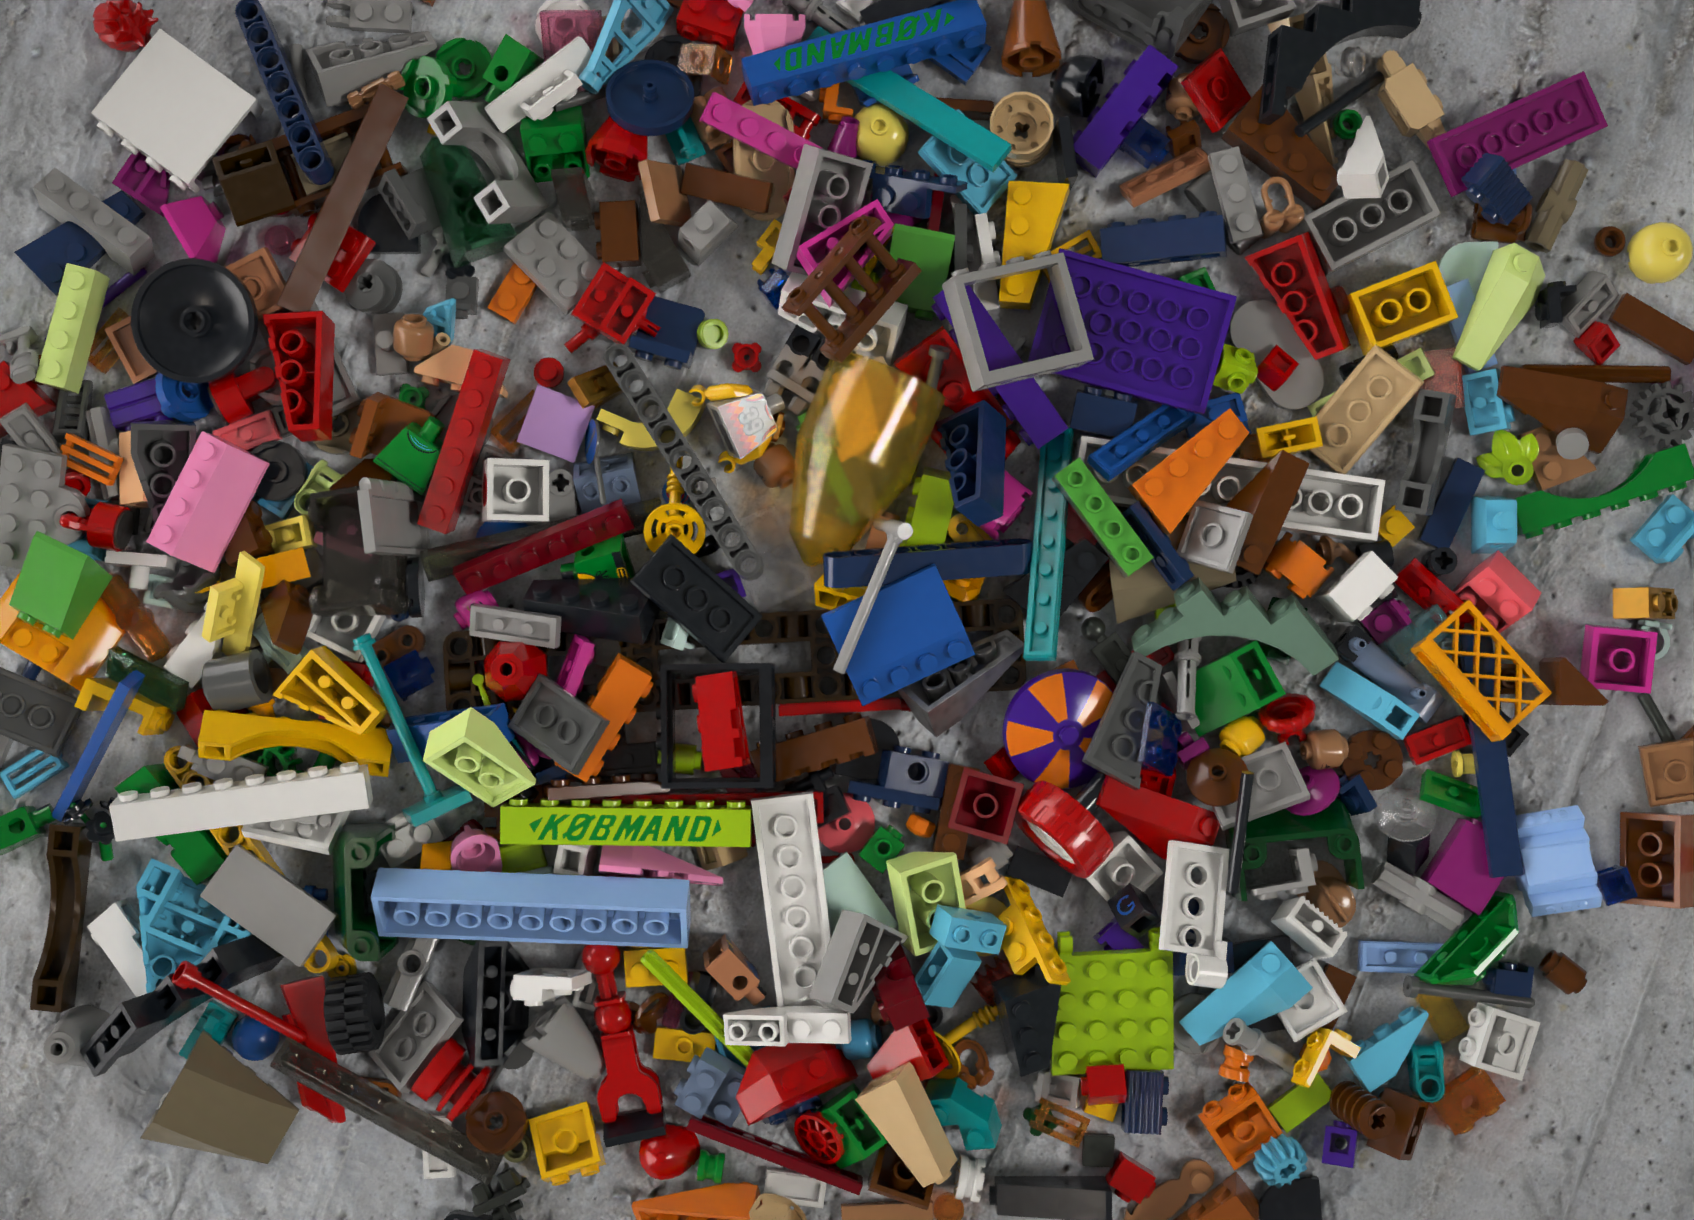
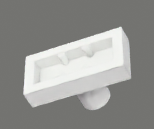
[105,550,177,591]

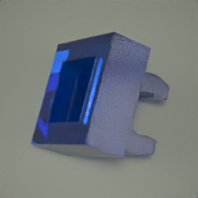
[757,268,789,310]

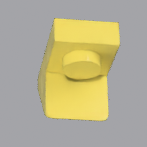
[265,515,318,554]

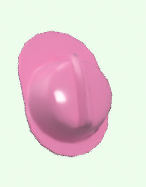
[450,825,502,872]

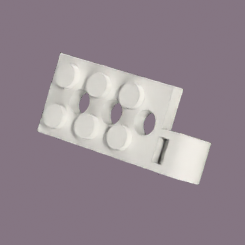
[1159,840,1230,989]

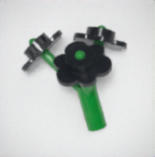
[63,797,115,861]

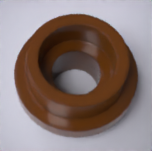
[1594,226,1626,257]

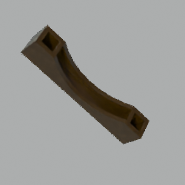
[30,822,92,1013]

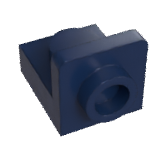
[1338,774,1378,816]

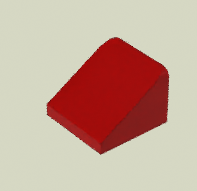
[1573,321,1620,365]
[1257,344,1299,391]

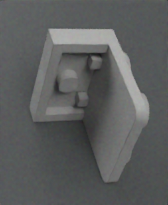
[1246,847,1318,900]

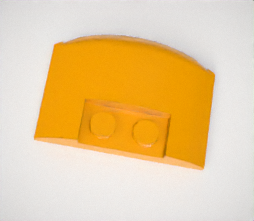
[0,571,126,692]

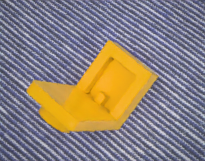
[1291,1027,1361,1088]

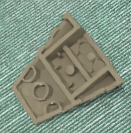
[1109,506,1237,625]
[140,1029,299,1164]

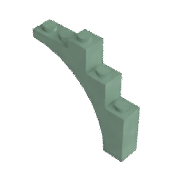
[1131,577,1339,676]

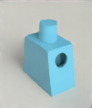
[1471,496,1517,554]

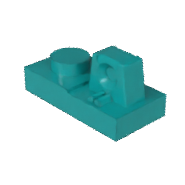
[179,1000,239,1059]

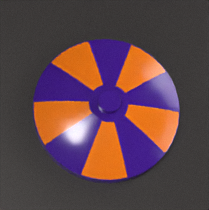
[1002,668,1113,789]

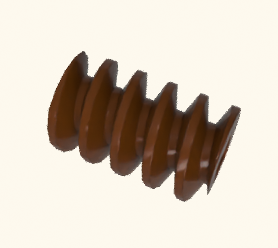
[1329,1080,1395,1140]

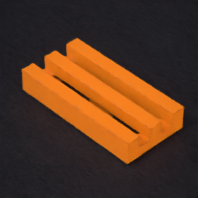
[60,433,124,486]

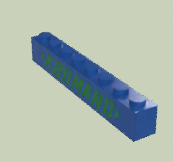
[741,0,987,106]

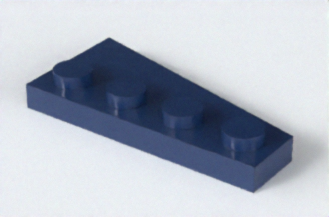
[14,190,146,296]

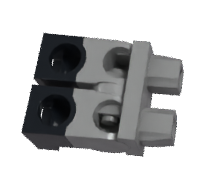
[763,324,847,416]

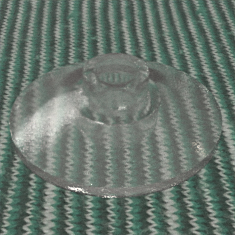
[1374,788,1437,842]

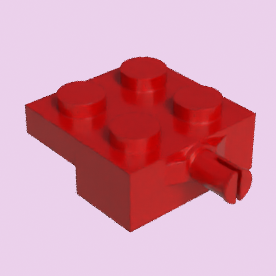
[571,262,661,345]

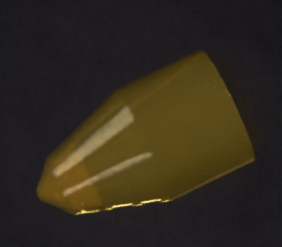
[789,352,946,568]

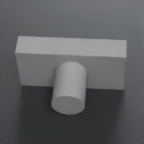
[373,312,410,376]

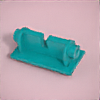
[665,118,706,166]

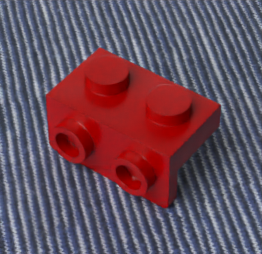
[676,0,745,51]

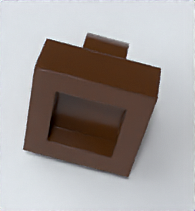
[1165,119,1202,158]

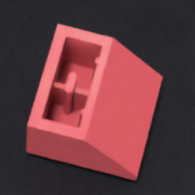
[1452,550,1541,633]

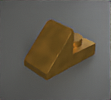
[567,362,630,410]

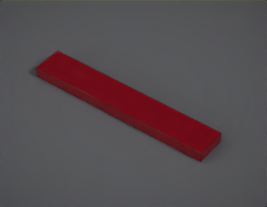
[686,1115,863,1195]

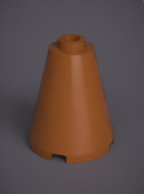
[1001,0,1062,77]

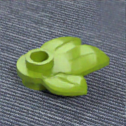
[1476,430,1539,486]

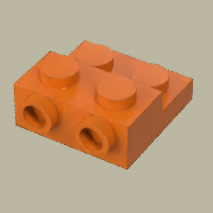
[1198,1082,1283,1171]

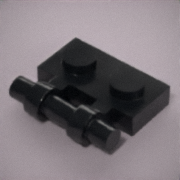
[780,766,852,829]

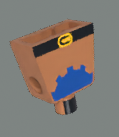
[703,934,767,1006]

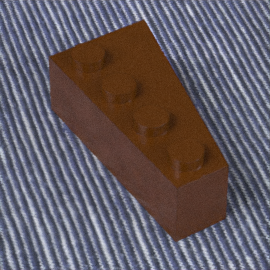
[1221,84,1338,211]
[750,712,879,782]

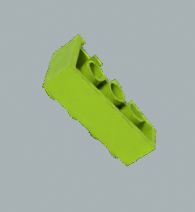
[899,466,954,547]

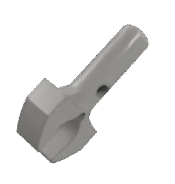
[421,223,464,277]

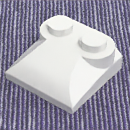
[1085,830,1163,901]

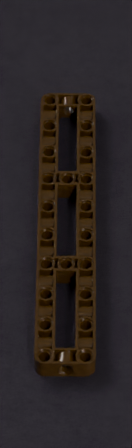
[443,599,1026,720]

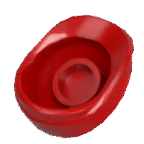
[639,1124,700,1180]

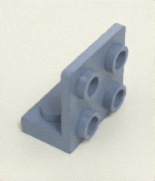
[573,452,646,523]

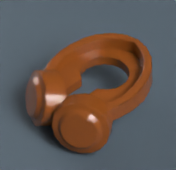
[954,1039,995,1090]

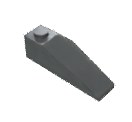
[130,420,196,524]

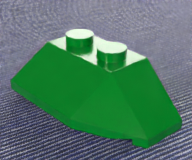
[1414,891,1519,985]

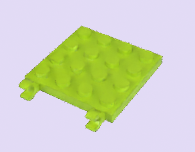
[1050,927,1174,1076]

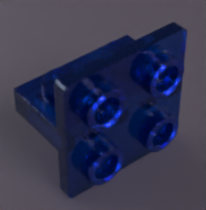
[1138,702,1182,776]

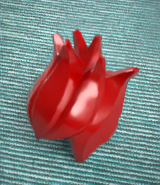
[93,0,159,52]

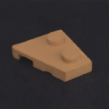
[1516,427,1596,491]

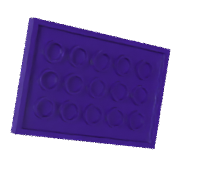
[1028,248,1237,416]

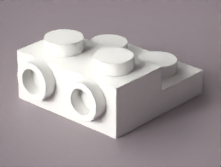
[510,967,595,1006]
[1459,1002,1541,1081]

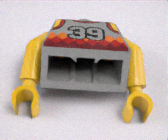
[689,383,785,473]

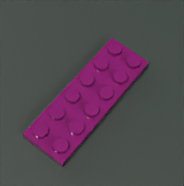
[1427,71,1608,197]

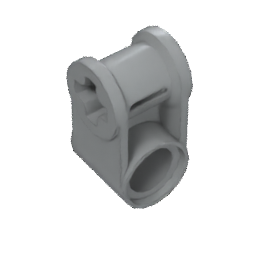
[547,469,580,527]

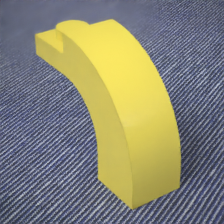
[596,389,707,451]

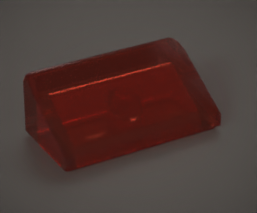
[1423,347,1465,409]

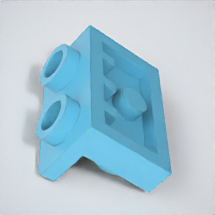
[1459,368,1515,436]
[1630,494,1694,564]

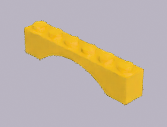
[198,710,392,777]

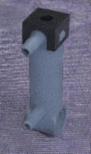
[1334,625,1445,724]

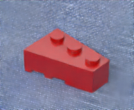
[692,671,751,772]

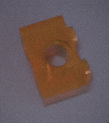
[1429,1066,1506,1136]

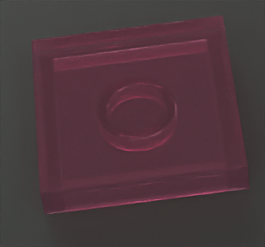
[539,10,603,74]

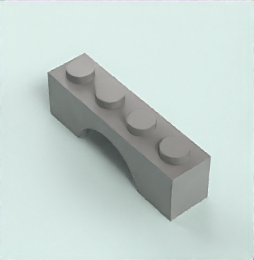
[33,168,155,276]

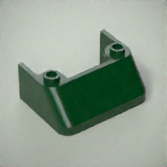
[1225,797,1365,902]

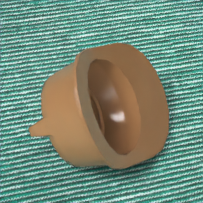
[1297,860,1356,928]

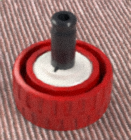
[1014,771,1114,878]

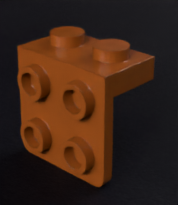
[349,392,433,459]

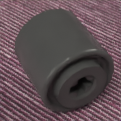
[202,649,273,712]

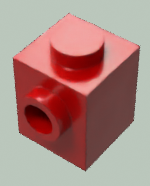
[1080,1064,1127,1105]
[1105,1151,1156,1204]

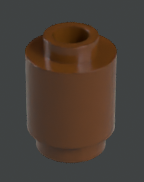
[1538,950,1587,995]

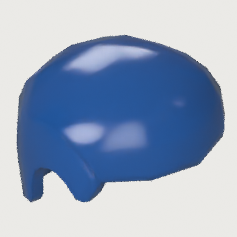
[231,1015,280,1061]

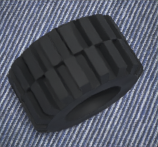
[324,972,385,1055]

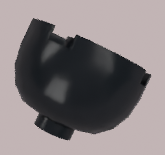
[1050,55,1105,118]

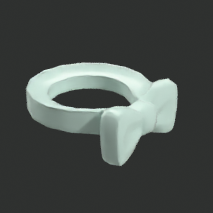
[1638,619,1673,660]

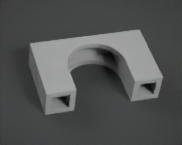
[427,101,549,224]

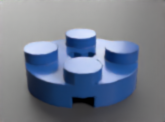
[155,373,214,422]

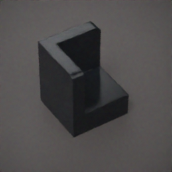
[1387,819,1431,874]

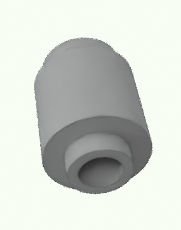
[967,839,1013,879]

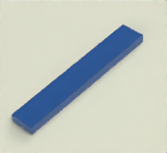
[52,670,146,822]

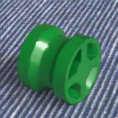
[697,1149,726,1184]

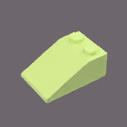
[423,707,536,808]

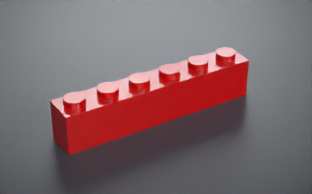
[417,349,511,534]

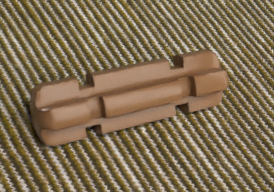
[347,71,405,109]

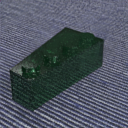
[420,136,517,268]

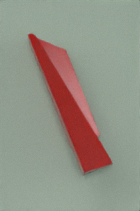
[280,976,346,1123]

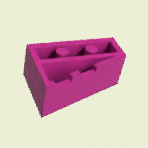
[796,199,894,308]

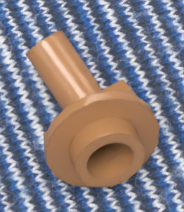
[1316,536,1358,565]

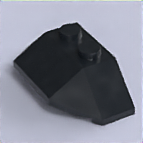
[461,940,530,1067]

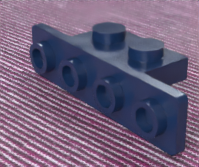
[863,160,968,219]

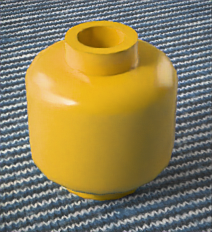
[1219,716,1265,758]

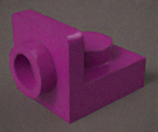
[1358,598,1412,645]

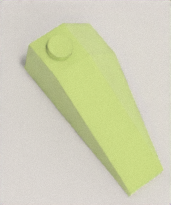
[1452,243,1545,371]

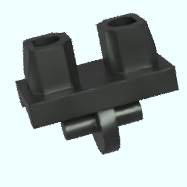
[471,1167,531,1220]

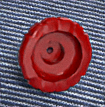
[1258,693,1316,745]

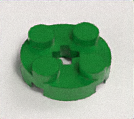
[436,38,492,101]
[399,56,457,119]

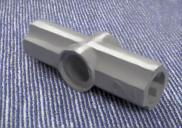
[85,406,120,501]
[1371,861,1466,931]
[382,938,439,1012]

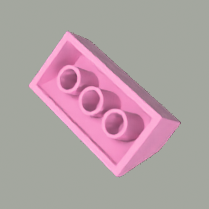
[146,431,270,573]

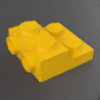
[528,1101,606,1186]

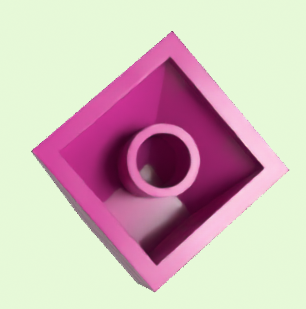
[159,196,226,264]

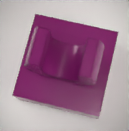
[1177,731,1210,771]

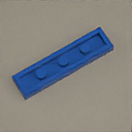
[1087,405,1196,482]

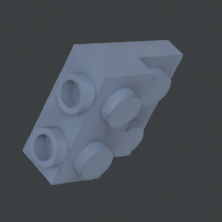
[673,1046,746,1128]

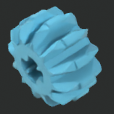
[1253,1133,1308,1189]

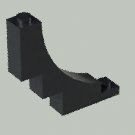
[1258,0,1422,125]
[80,935,284,1077]

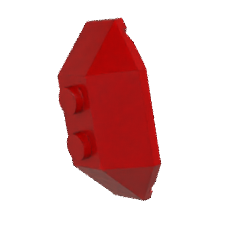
[735,1043,858,1126]

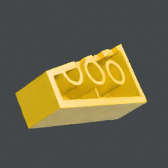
[999,181,1070,310]

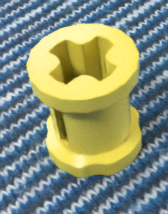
[1451,750,1476,778]

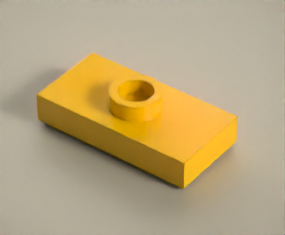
[653,1026,716,1062]

